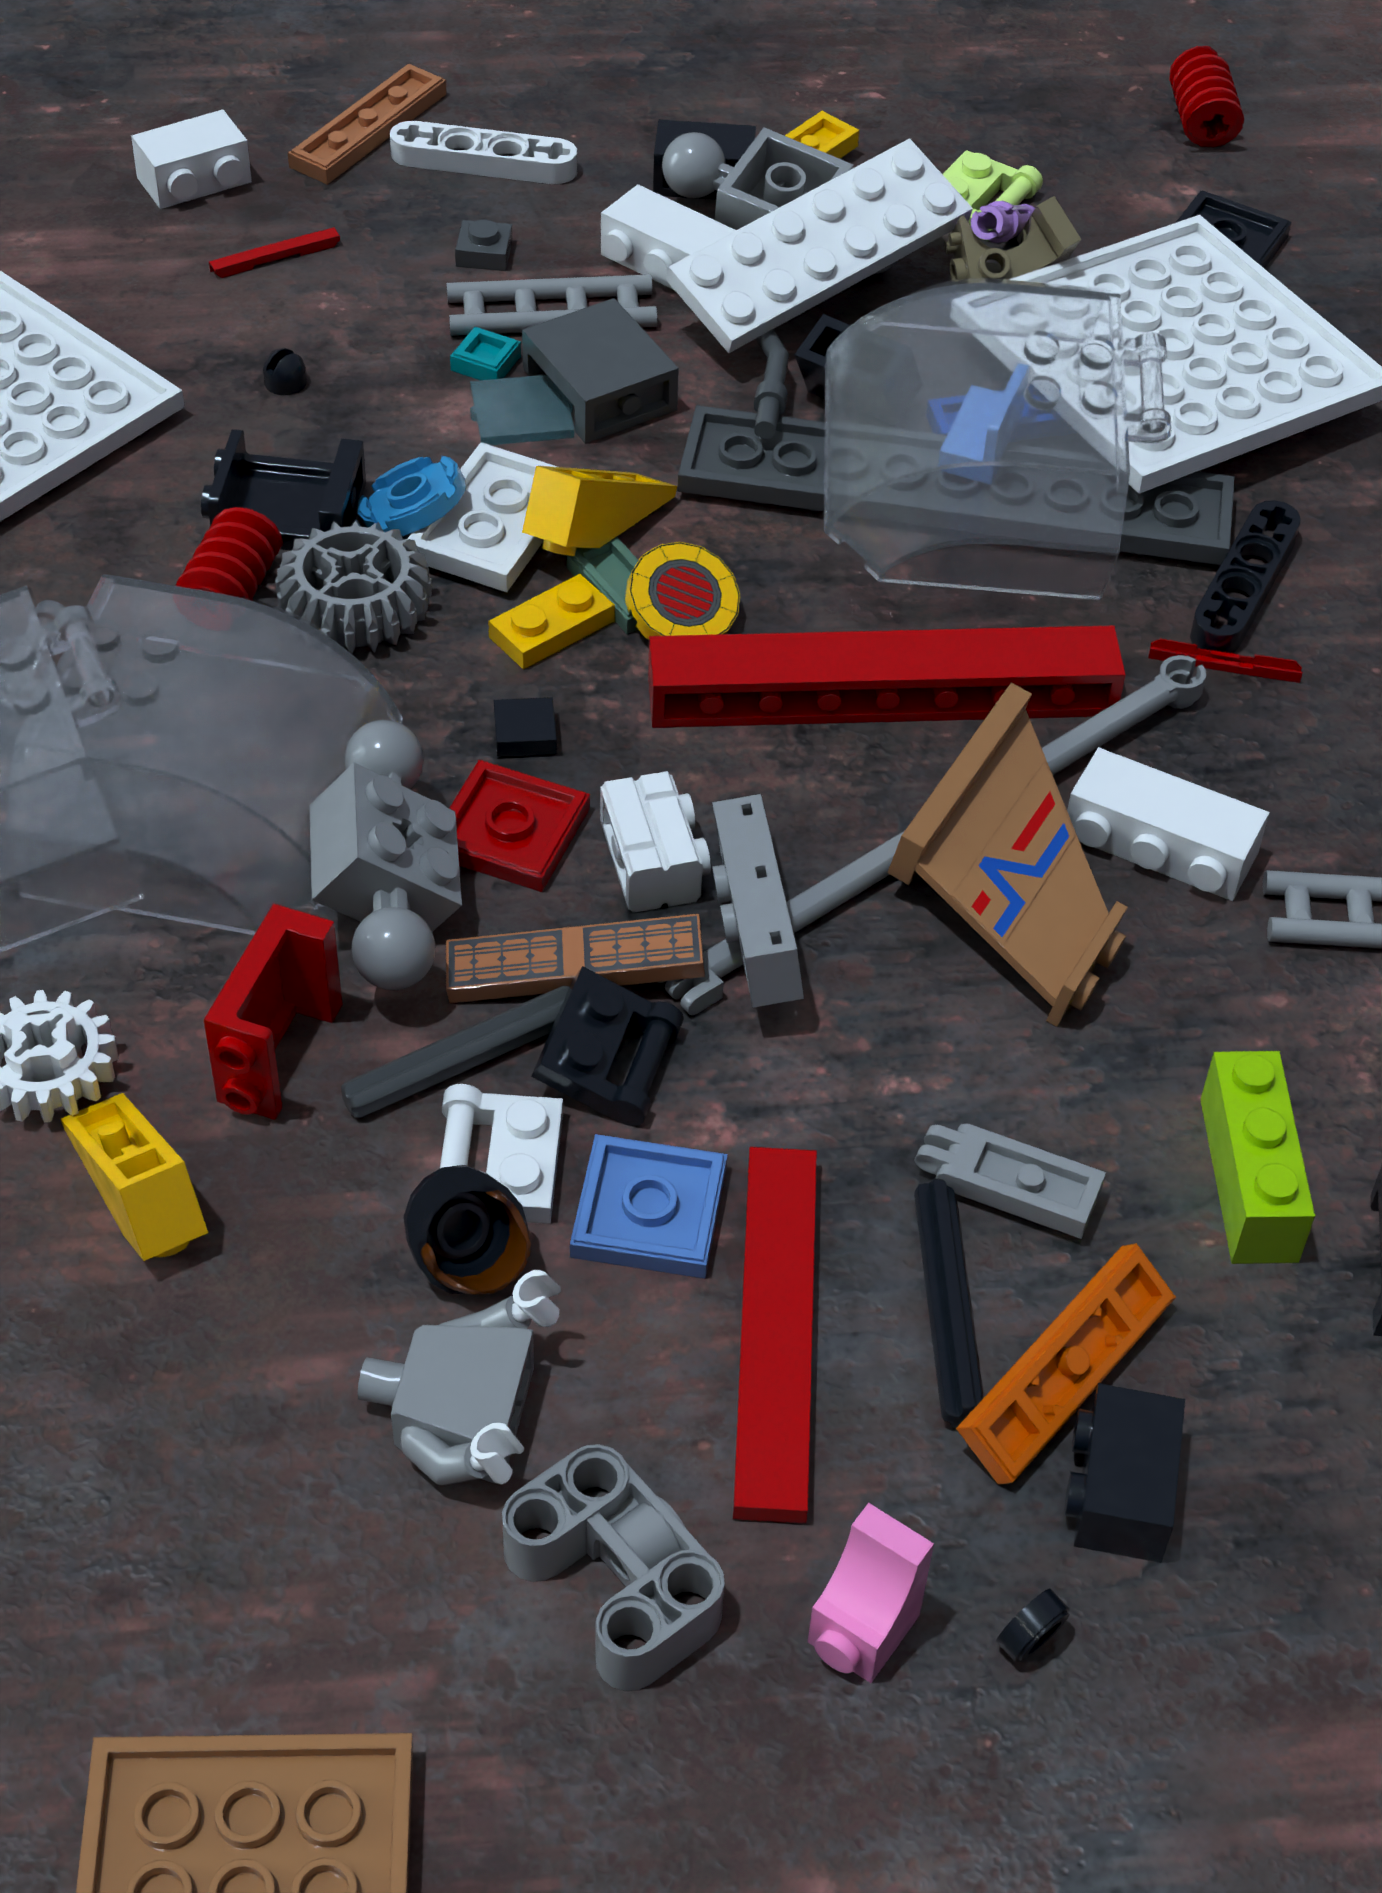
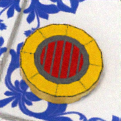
[625,542,740,640]

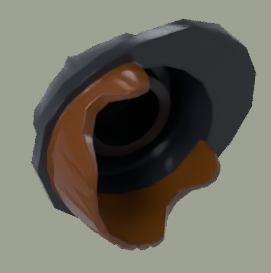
[403,1165,531,1295]

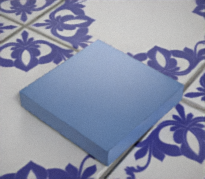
[570,1134,728,1279]

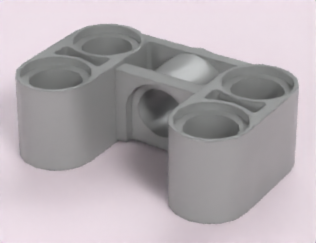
[502,1444,725,1691]

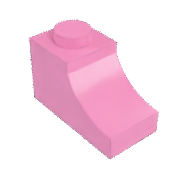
[808,1503,934,1683]

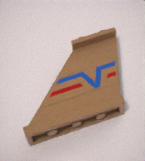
[887,682,1128,1027]

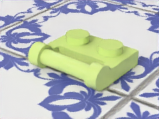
[942,150,1043,241]

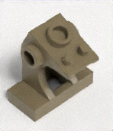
[944,196,1082,295]

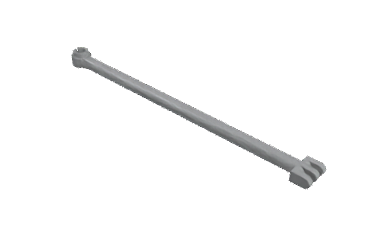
[658,655,1206,1015]

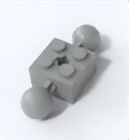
[662,127,899,274]
[309,720,462,990]

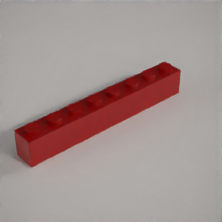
[648,625,1126,728]

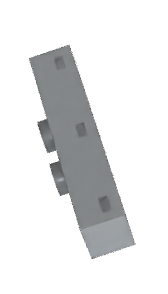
[712,794,804,1008]

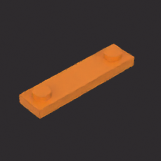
[956,1243,1176,1484]

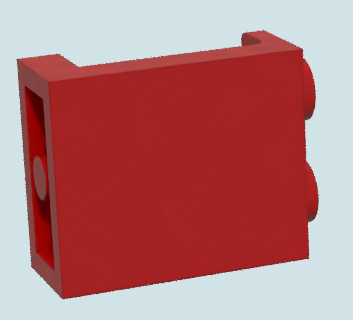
[204,903,343,1119]

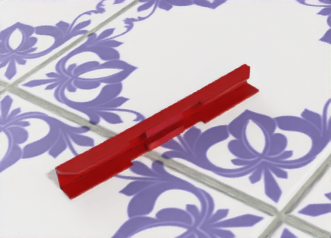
[209,227,340,278]
[1148,638,1303,683]

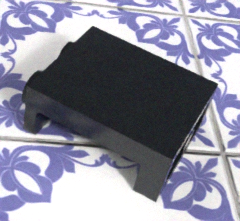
[201,429,366,551]

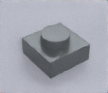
[455,219,513,271]

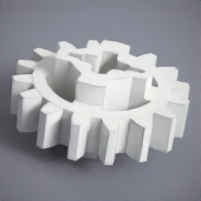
[0,990,119,1123]

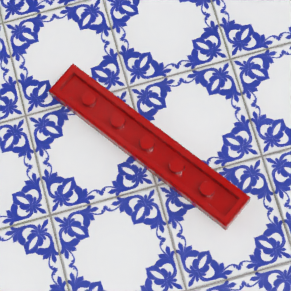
[733,1147,817,1524]

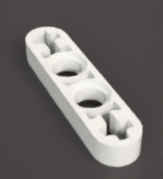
[390,121,577,184]

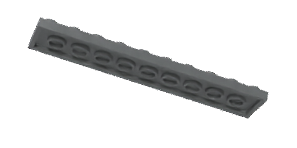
[677,405,1235,565]

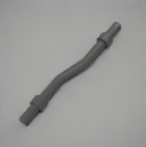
[754,329,789,439]

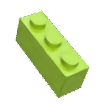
[1200,1051,1315,1264]

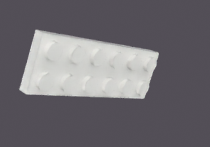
[666,138,973,353]

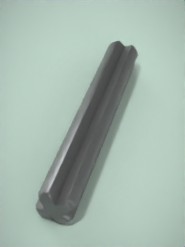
[341,986,569,1118]

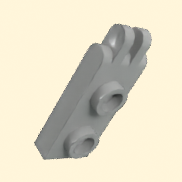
[915,1124,1106,1239]

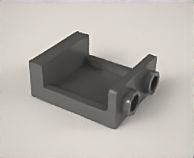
[522,298,679,444]

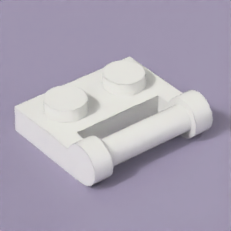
[440,1084,563,1224]

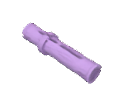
[971,201,1035,243]

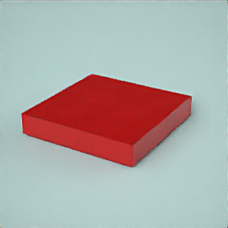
[449,760,590,892]

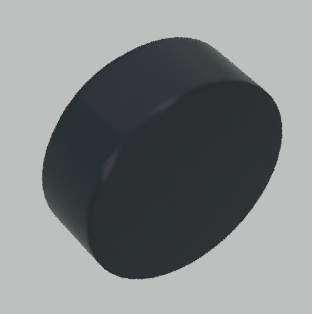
[996,1588,1070,1662]

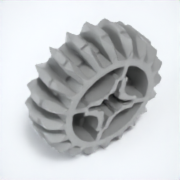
[275,519,432,655]

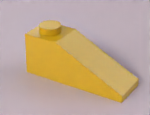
[522,466,677,556]
[61,1093,208,1261]

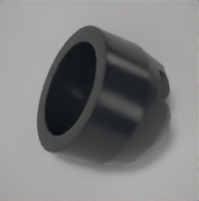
[263,348,307,395]

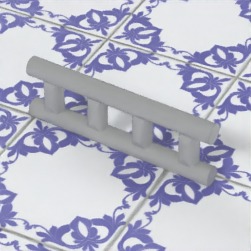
[446,274,657,336]
[1262,870,1382,949]

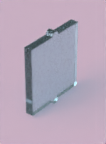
[470,375,574,445]

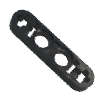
[1190,500,1301,653]

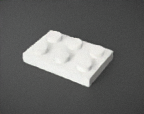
[407,442,557,592]

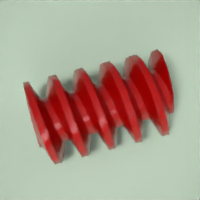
[1169,46,1245,147]
[174,507,283,631]

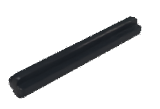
[914,1179,982,1428]

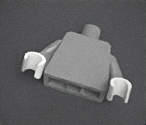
[358,1270,561,1485]

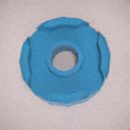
[357,456,466,536]

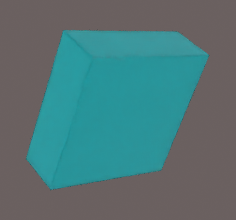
[450,327,521,386]

